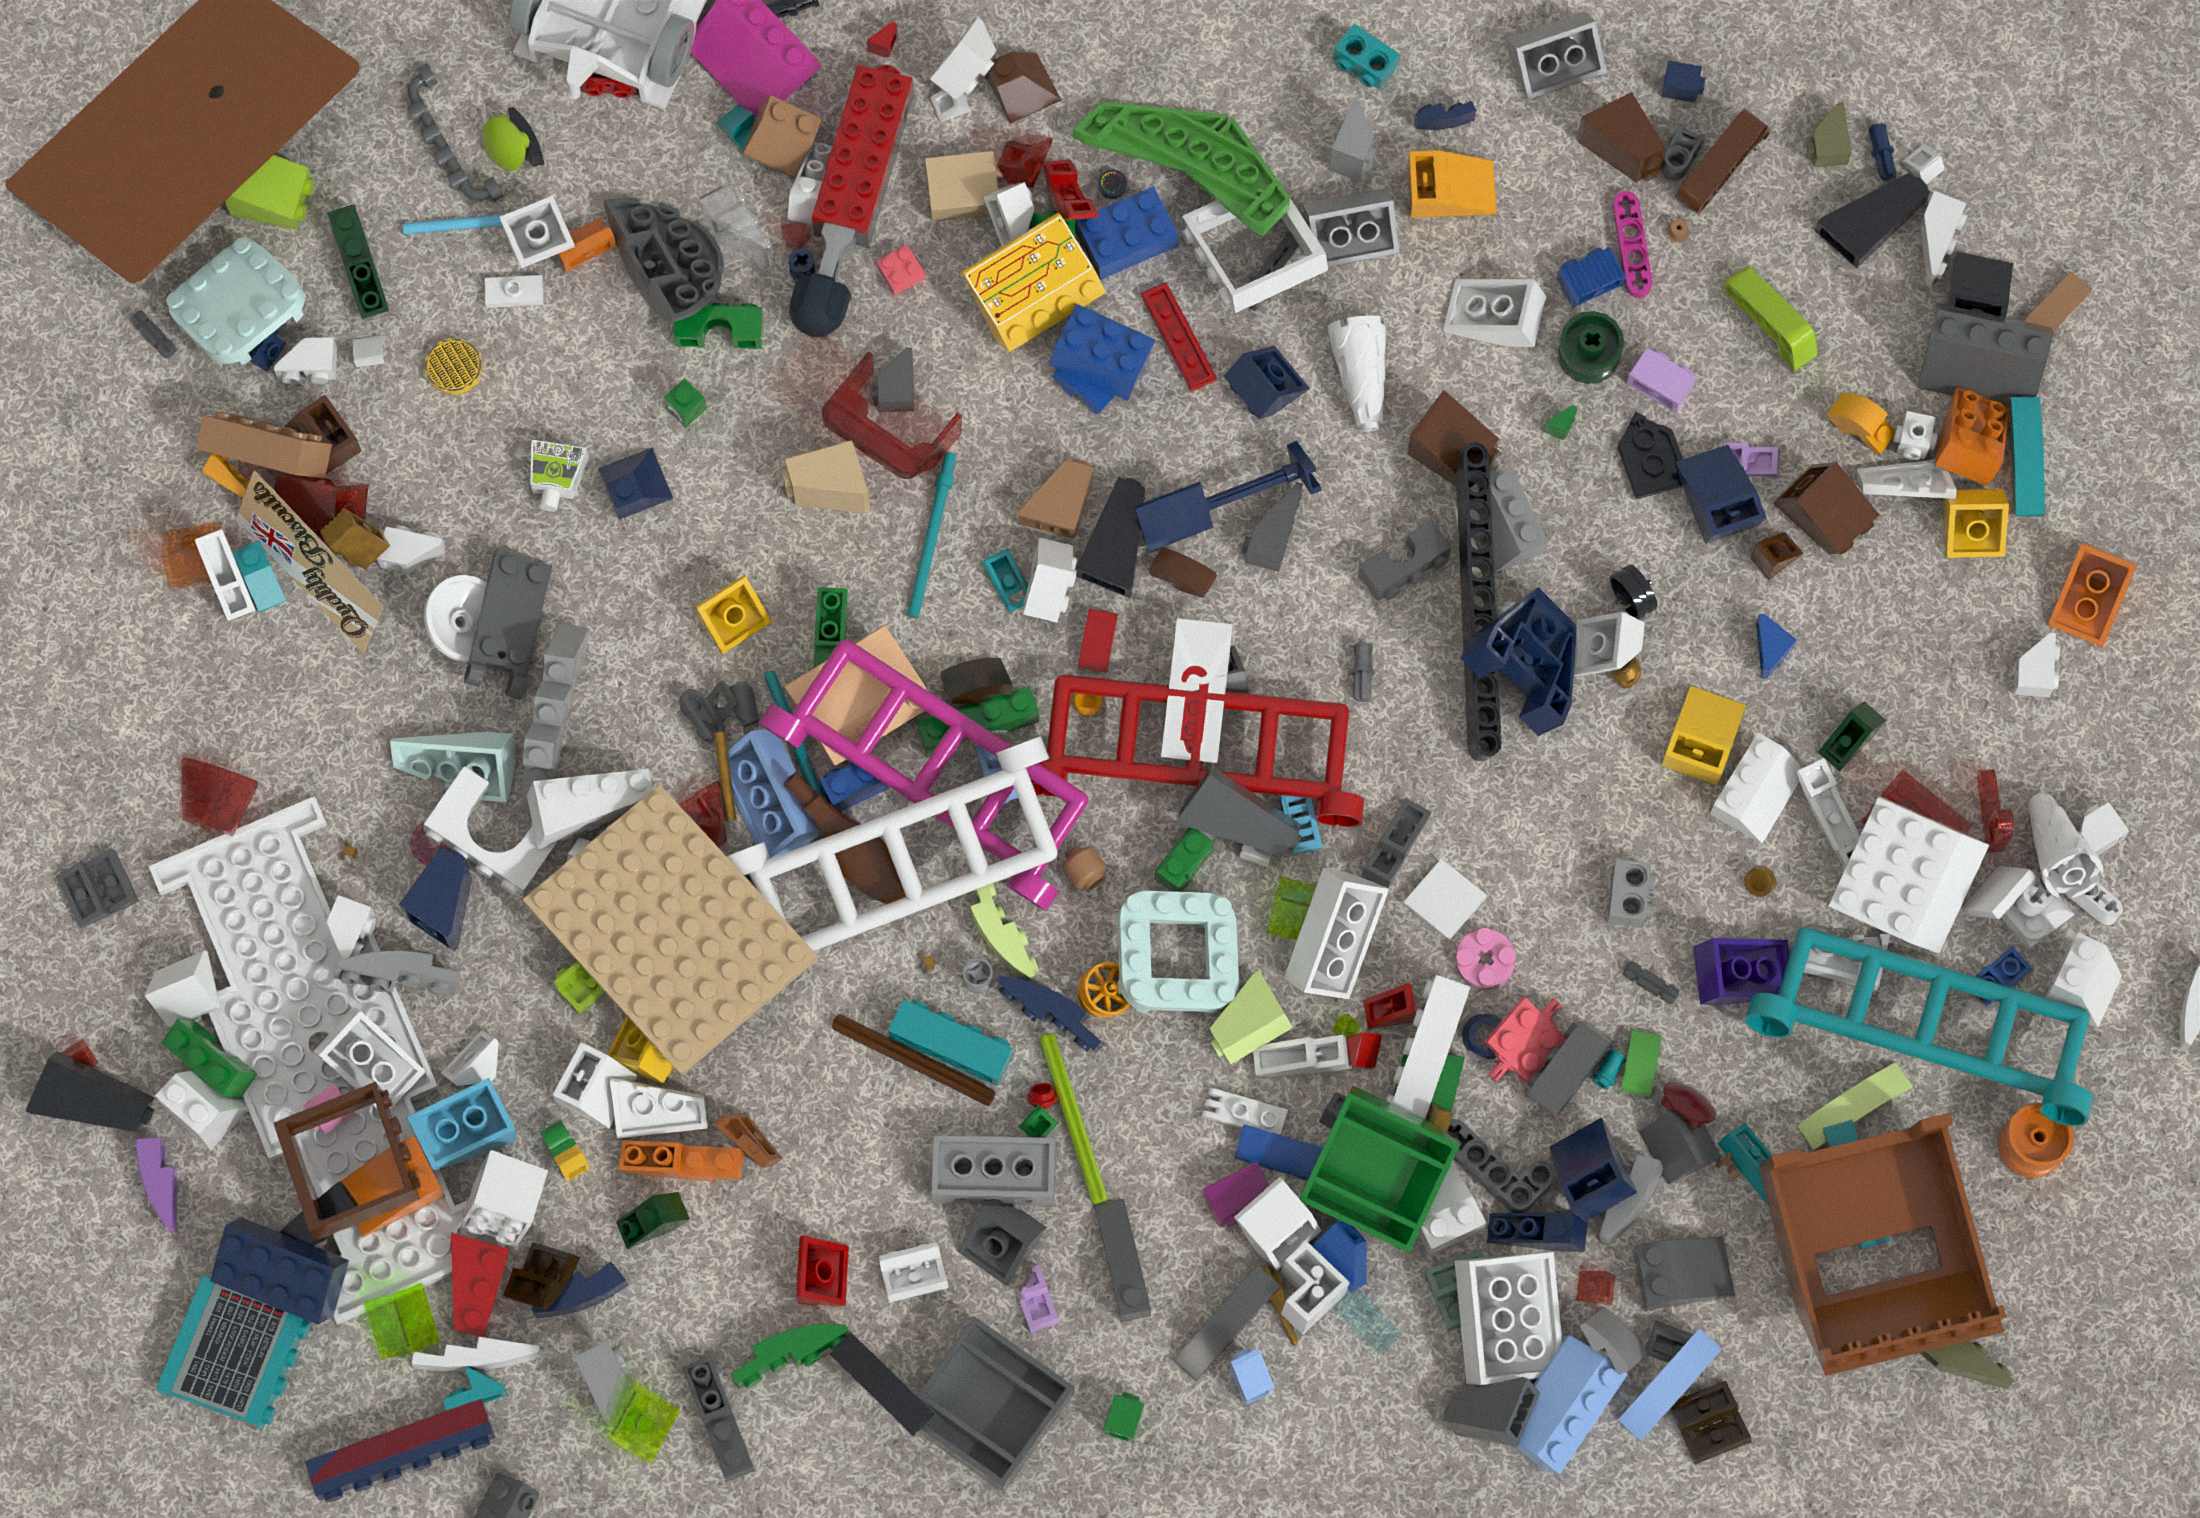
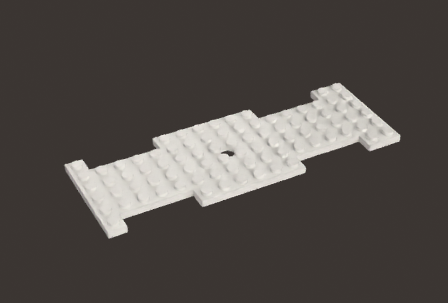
[148,796,506,1324]

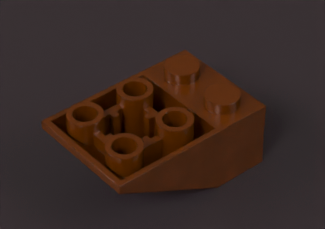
[267,395,362,499]

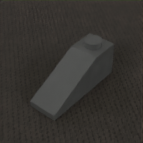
[1242,482,1303,572]

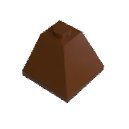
[986,52,1061,123]

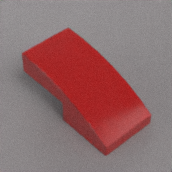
[1078,609,1118,673]

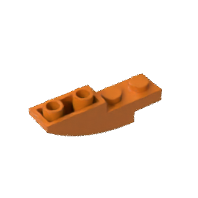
[618,1140,744,1182]

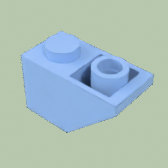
[1229,1348,1274,1405]

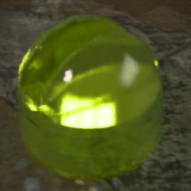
[1333,1014,1360,1038]

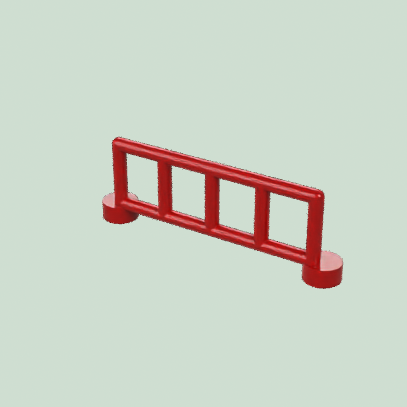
[1030,675,1364,827]

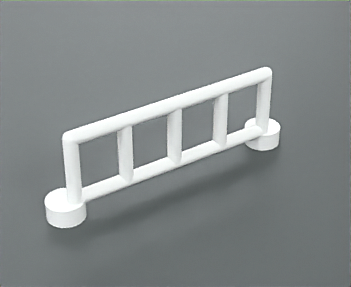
[726,736,1058,951]

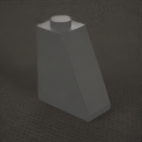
[1443,1377,1540,1447]

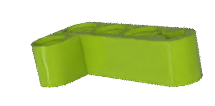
[1723,266,1818,372]

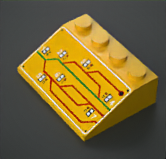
[961,213,1106,352]

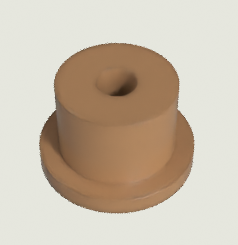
[1667,220,1690,243]

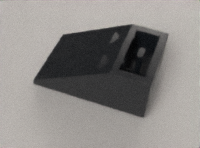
[1946,252,2013,317]

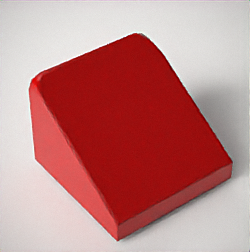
[867,22,898,58]
[1346,1033,1382,1069]

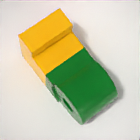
[540,1120,590,1182]

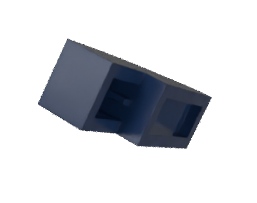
[530,1262,628,1318]

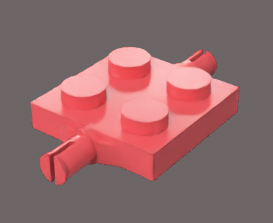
[1484,997,1566,1083]

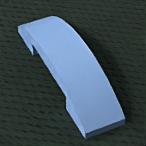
[1618,1328,1722,1441]

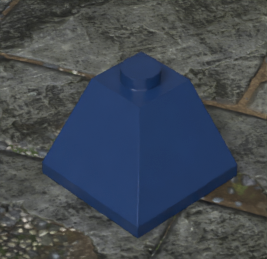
[598,448,673,520]

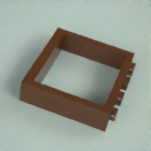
[273,1082,421,1240]

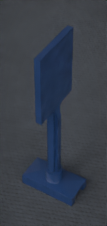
[1134,441,1322,552]

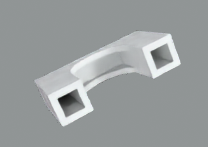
[423,766,560,895]

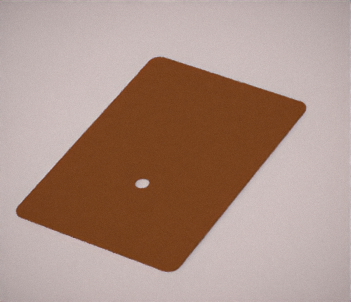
[6,0,360,283]

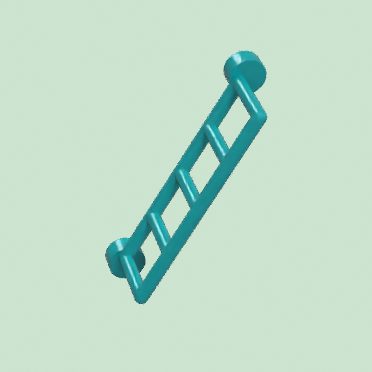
[1745,927,2094,1126]

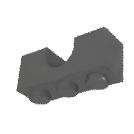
[1358,519,1452,601]

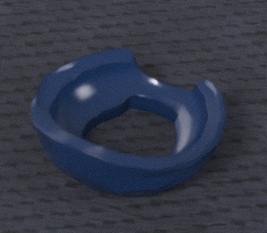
[1462,1014,1502,1059]

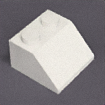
[930,17,996,100]
[500,196,575,268]

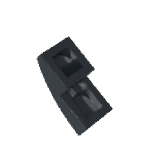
[508,107,545,167]

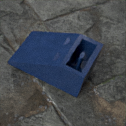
[1674,445,1767,544]
[1550,1117,1637,1222]

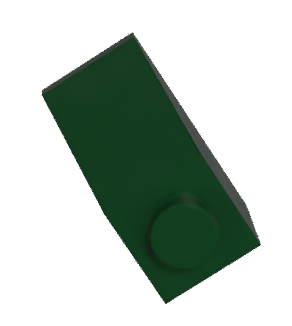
[1818,701,1887,771]

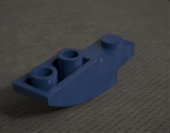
[996,976,1105,1053]

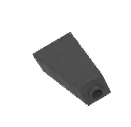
[1177,766,1301,856]

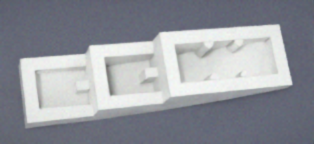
[412,1337,542,1372]

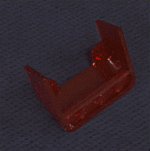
[821,351,962,479]

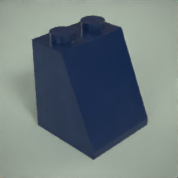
[399,847,472,952]

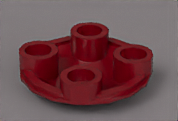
[1661,1082,1717,1128]

